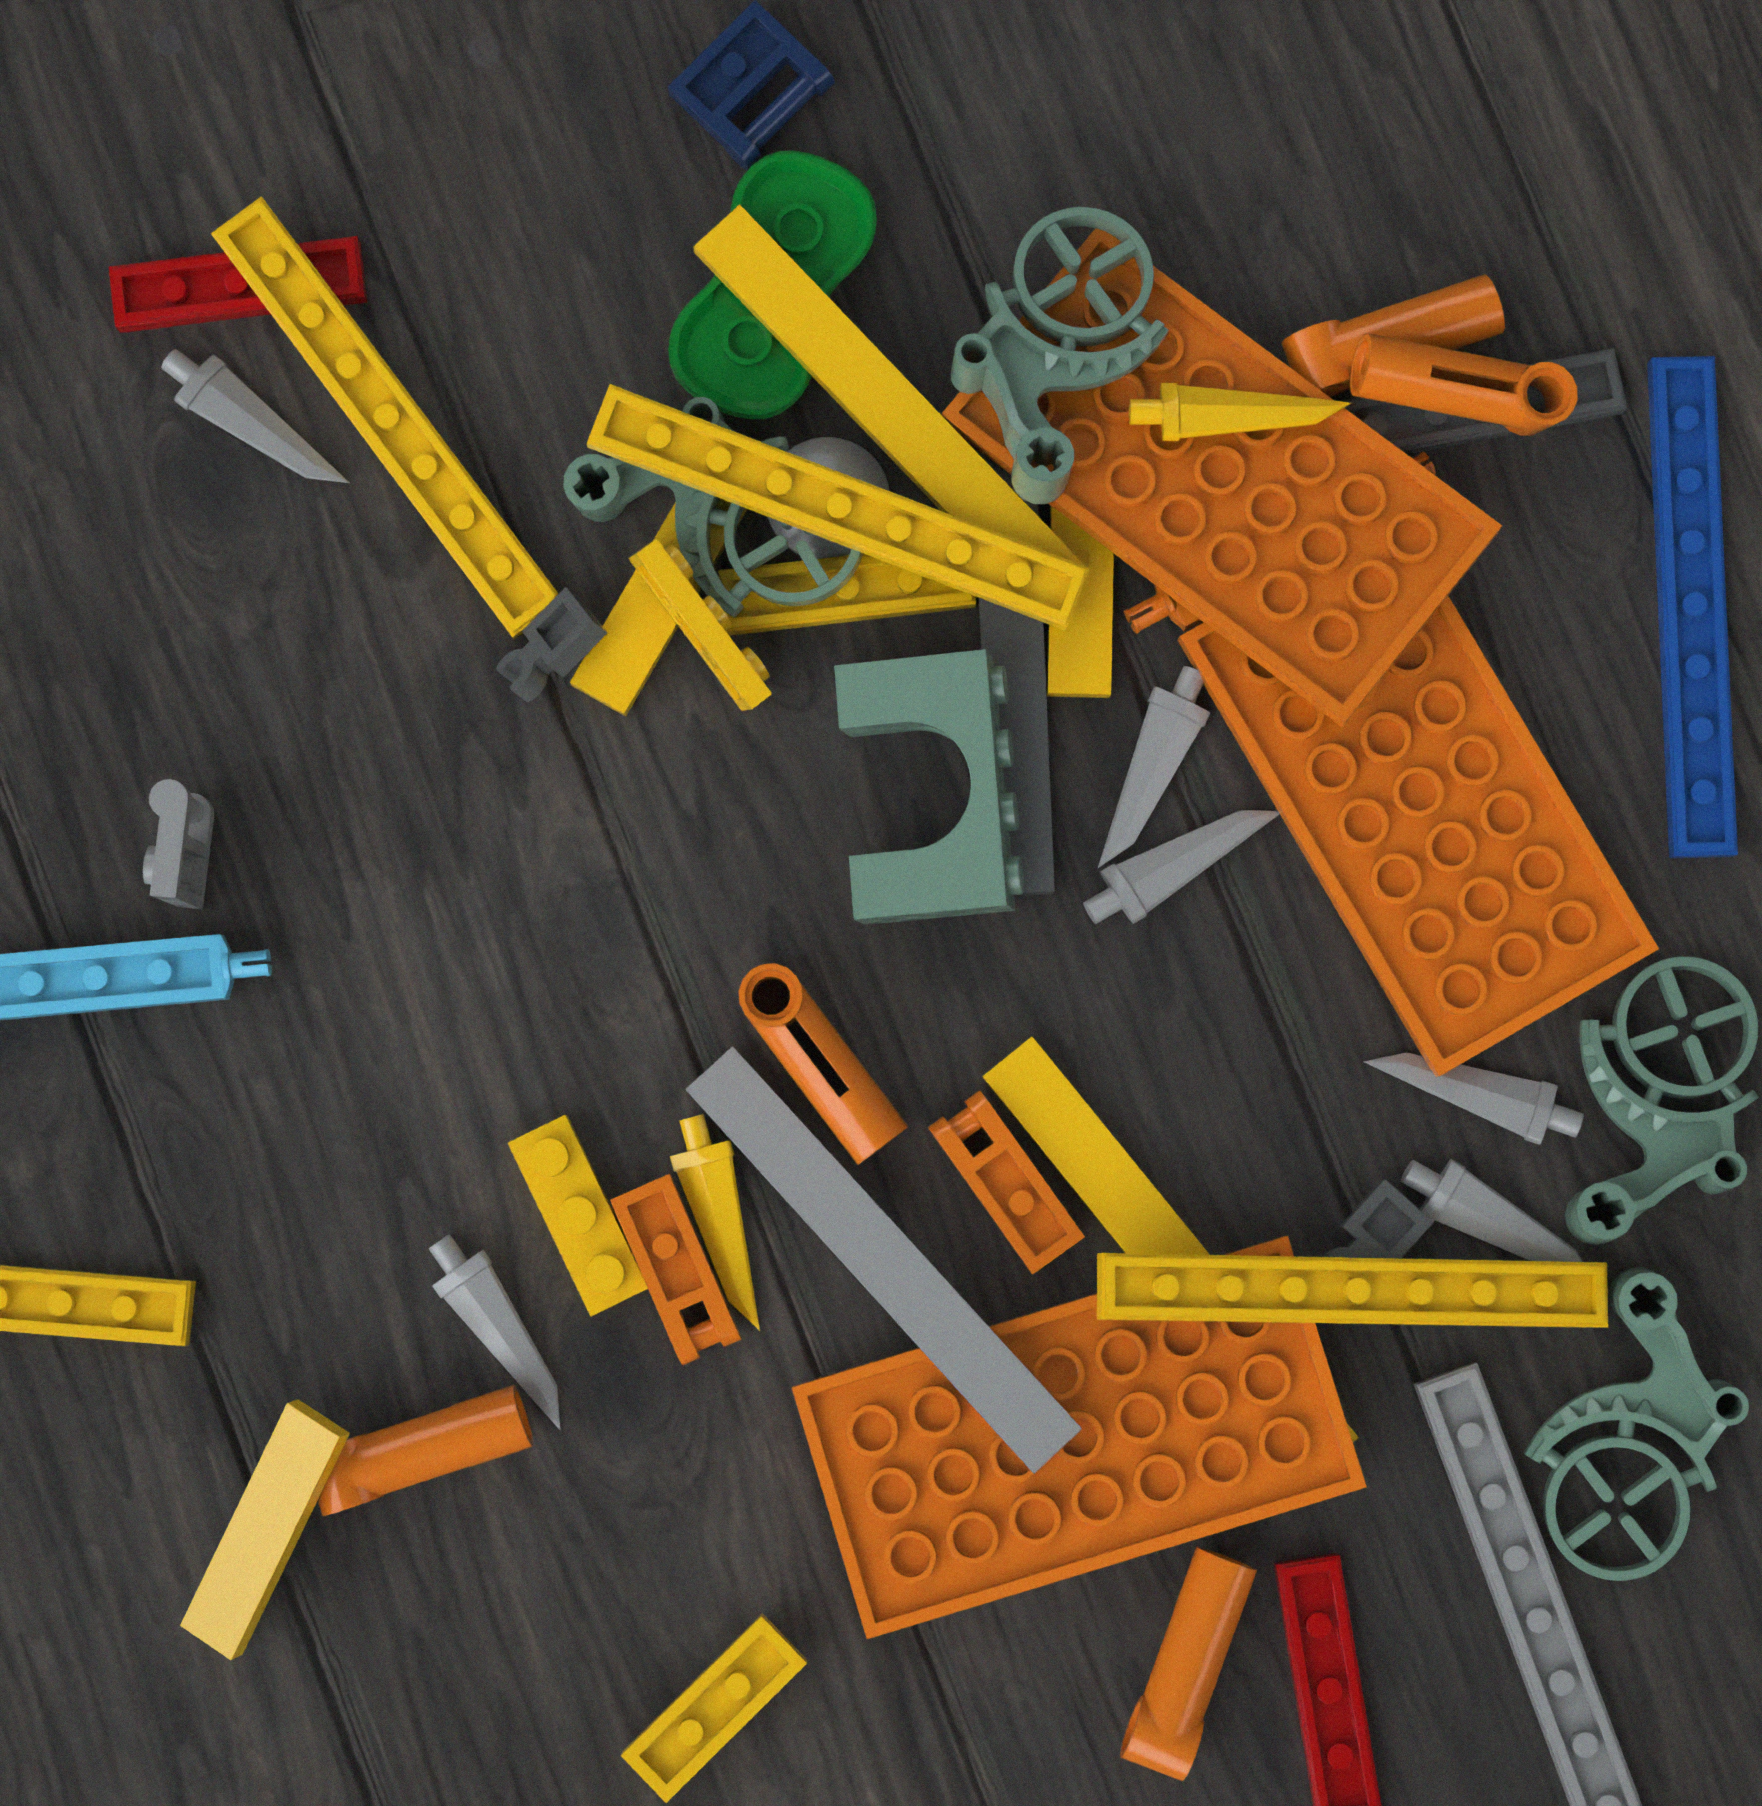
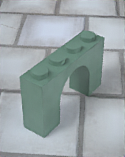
[834,649,1024,925]

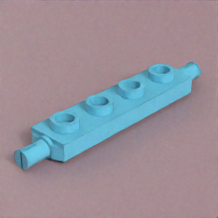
[0,934,272,1020]

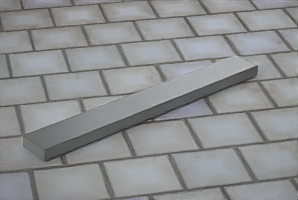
[685,1046,1082,1474]
[1414,1362,1642,1806]

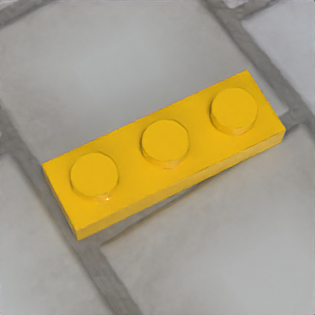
[628,539,772,711]
[508,1115,648,1317]
[621,1613,808,1803]

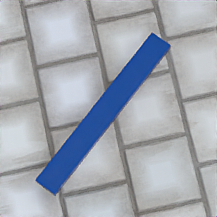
[1647,356,1738,858]

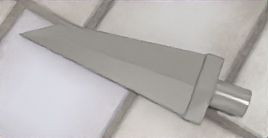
[161,349,350,483]
[1098,666,1210,868]
[1083,810,1279,924]
[1364,1052,1584,1145]
[1401,1159,1582,1262]
[429,1234,561,1431]

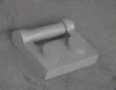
[143,779,214,910]

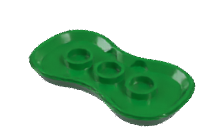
[668,151,877,419]

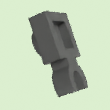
[496,587,607,702]
[1323,1179,1434,1259]

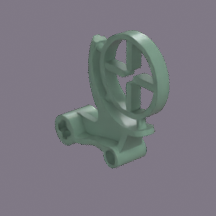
[950,207,1169,504]
[563,397,863,618]
[1565,957,1759,1245]
[1524,1267,1749,1581]

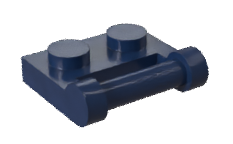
[668,0,835,170]

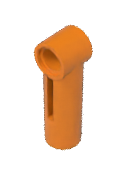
[1281,274,1505,398]
[1350,333,1578,436]
[739,963,909,1165]
[318,1385,534,1516]
[1120,1546,1257,1781]

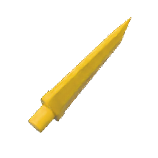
[1129,383,1352,441]
[670,1114,760,1331]

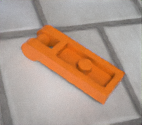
[928,1090,1085,1275]
[610,1174,742,1365]

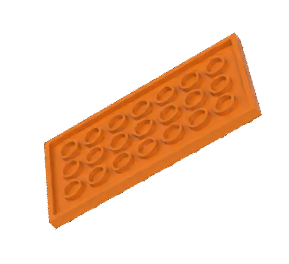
[941,228,1502,728]
[1178,596,1659,1077]
[791,1235,1367,1639]

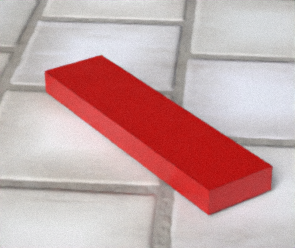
[109,236,368,333]
[1273,1553,1381,1806]

